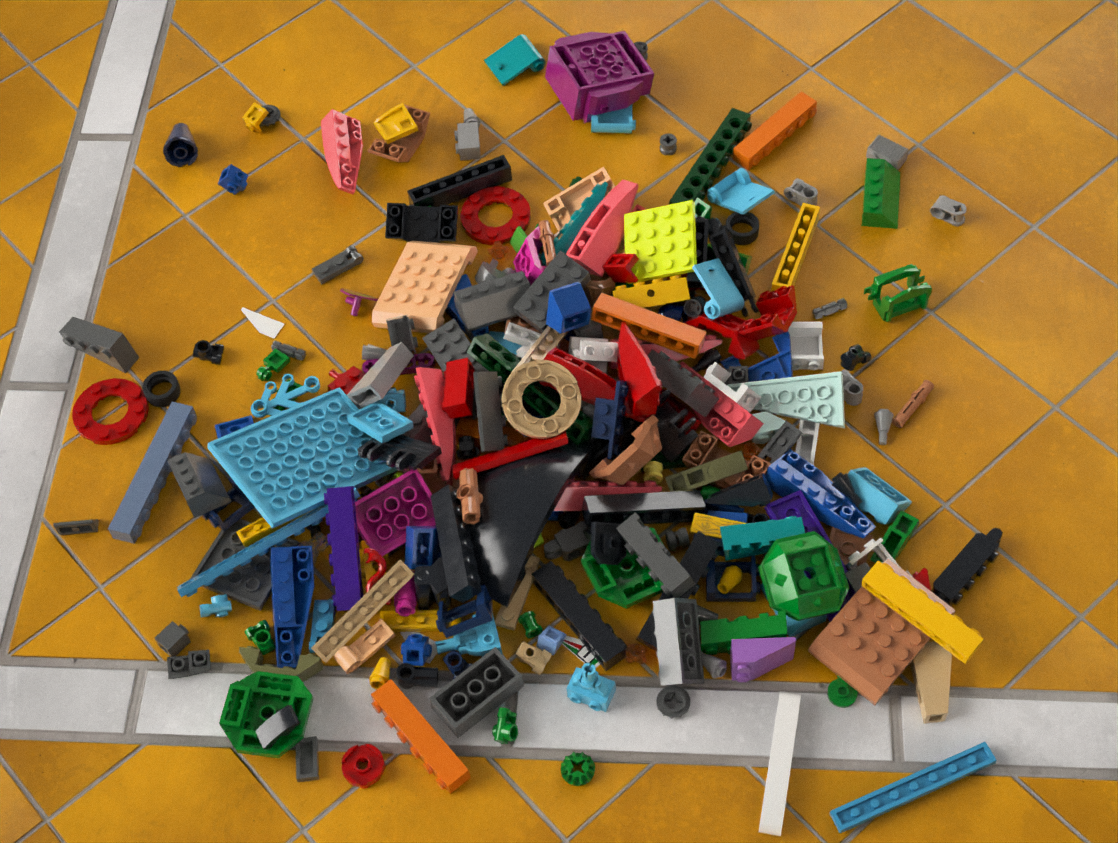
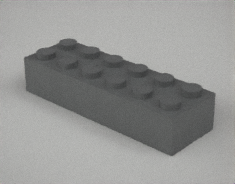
[423,319,502,420]

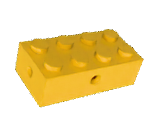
[612,275,690,308]

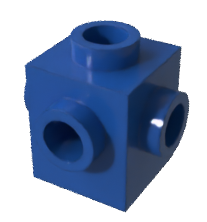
[218,164,248,195]
[401,634,432,666]

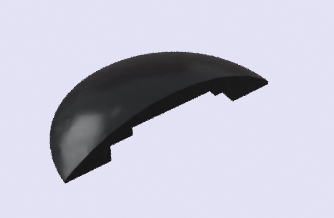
[468,438,597,608]

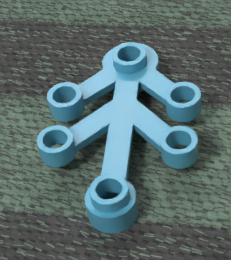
[251,374,320,418]

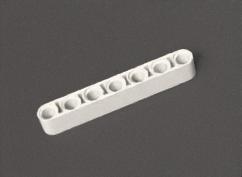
[759,691,801,837]

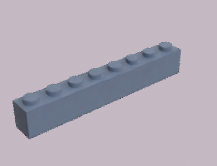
[108,402,197,544]

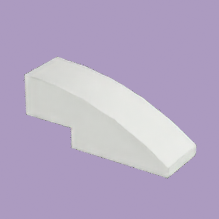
[795,419,820,465]

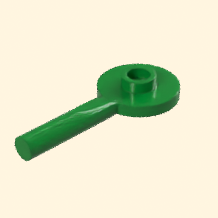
[827,676,858,708]

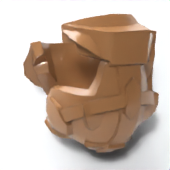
[583,275,615,309]

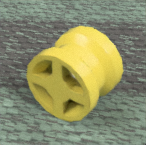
[643,461,663,484]

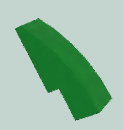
[870,510,919,564]

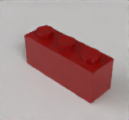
[442,358,475,419]

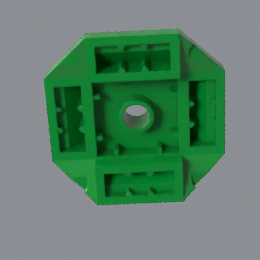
[581,527,664,609]
[758,531,849,621]
[219,671,314,758]

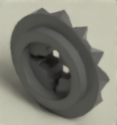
[260,105,281,127]
[656,686,690,719]

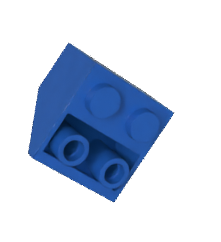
[546,282,591,334]
[405,526,442,570]

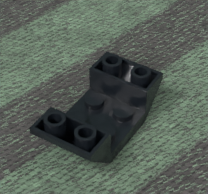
[385,203,458,243]

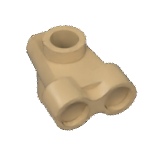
[515,641,552,675]

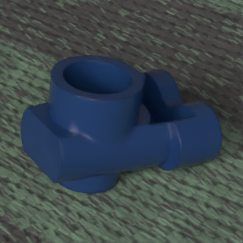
[443,650,473,679]

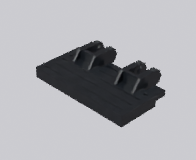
[631,383,699,463]
[357,435,442,471]

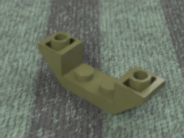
[239,646,323,682]

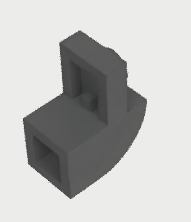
[475,259,507,284]

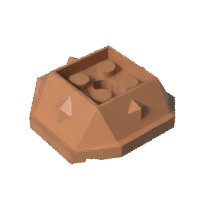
[589,415,662,485]

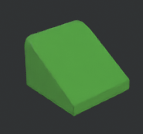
[510,226,527,253]

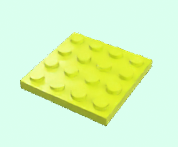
[624,200,697,284]

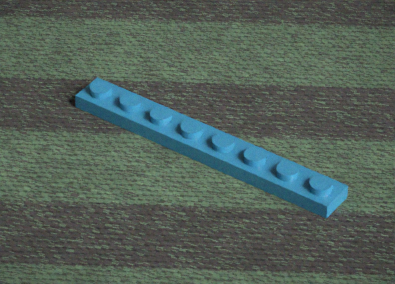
[829,742,997,834]

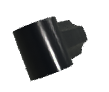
[396,663,439,689]

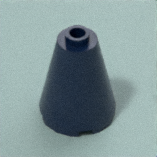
[163,123,198,167]

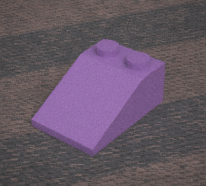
[730,637,796,682]

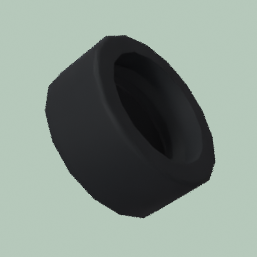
[725,212,759,245]
[142,370,181,407]

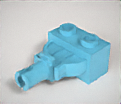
[435,615,502,657]
[566,663,616,712]

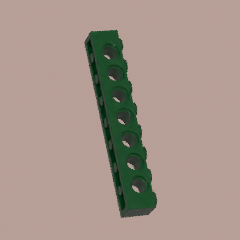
[669,108,752,205]
[467,333,593,445]

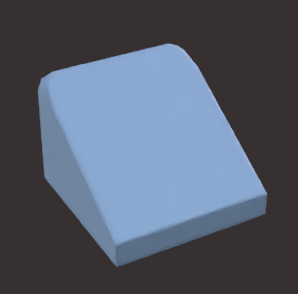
[536,625,566,655]

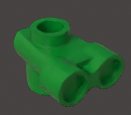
[245,620,275,655]
[492,707,518,744]

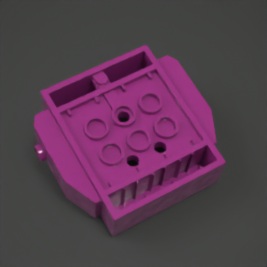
[545,31,654,123]

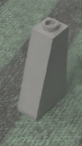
[347,342,414,409]

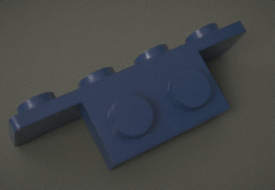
[591,380,629,460]

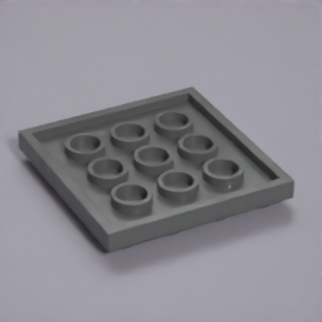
[190,519,300,611]

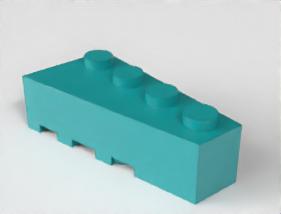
[720,516,805,561]

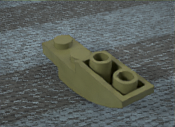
[665,450,748,492]

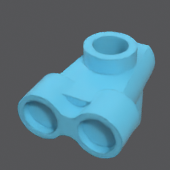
[199,594,232,618]

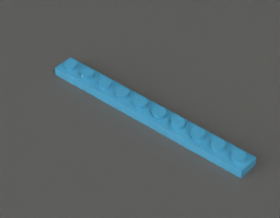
[177,487,360,597]

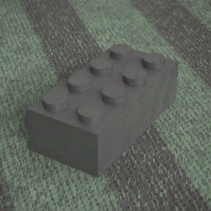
[513,250,591,333]
[648,349,719,417]
[429,647,524,738]

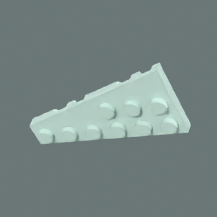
[727,371,845,428]

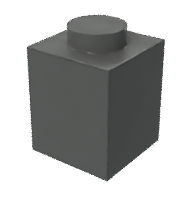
[154,621,191,657]

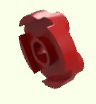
[341,744,385,789]

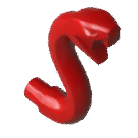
[363,548,391,605]

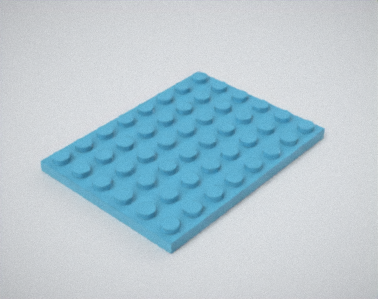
[207,387,397,529]

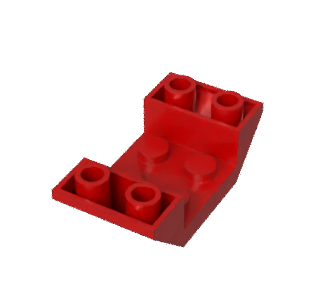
[739,285,797,341]
[684,312,760,360]

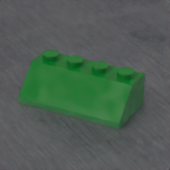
[861,158,901,229]

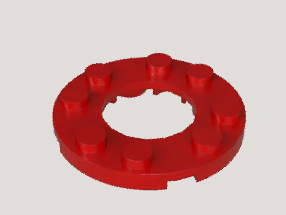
[460,186,531,245]
[72,378,149,445]

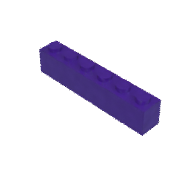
[324,486,363,611]

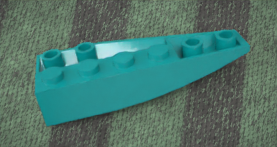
[538,181,608,266]

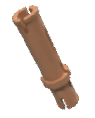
[538,220,556,266]
[892,380,934,428]

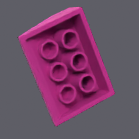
[355,469,436,556]

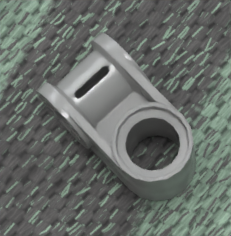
[784,178,818,206]
[930,195,966,226]
[841,369,863,406]

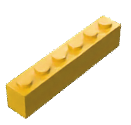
[771,203,820,291]
[861,561,983,664]

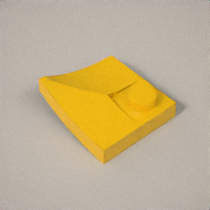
[374,103,418,144]

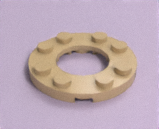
[502,360,581,439]

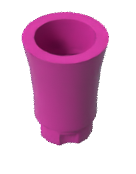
[394,569,417,616]

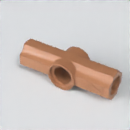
[456,468,483,524]

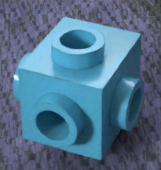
[379,388,406,413]

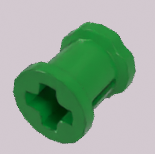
[518,611,543,639]

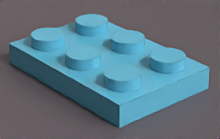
[347,401,414,443]

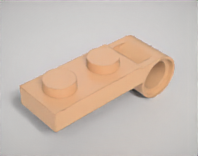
[334,619,396,674]

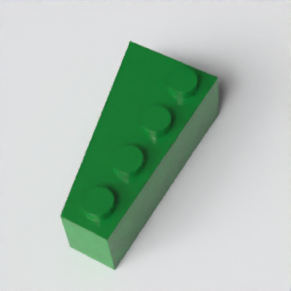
[700,610,787,655]

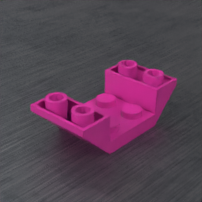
[513,226,547,286]

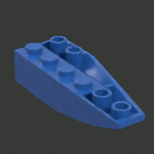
[765,449,876,538]
[270,546,314,668]

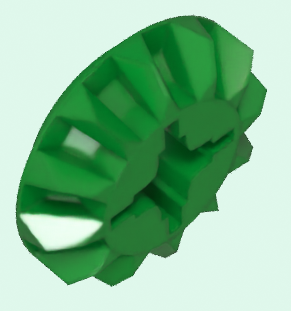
[561,752,595,786]

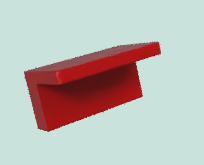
[602,254,639,283]

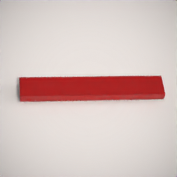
[452,431,569,480]

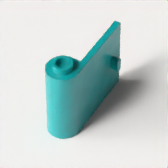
[484,34,546,86]

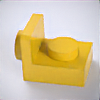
[242,103,269,133]

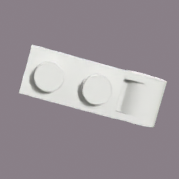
[503,322,560,349]

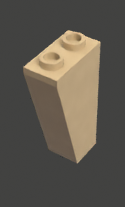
[910,641,952,724]

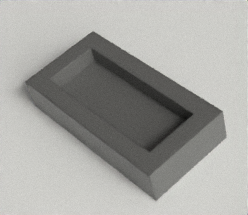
[296,736,319,782]

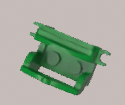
[864,264,932,322]

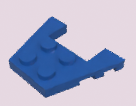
[721,331,793,382]

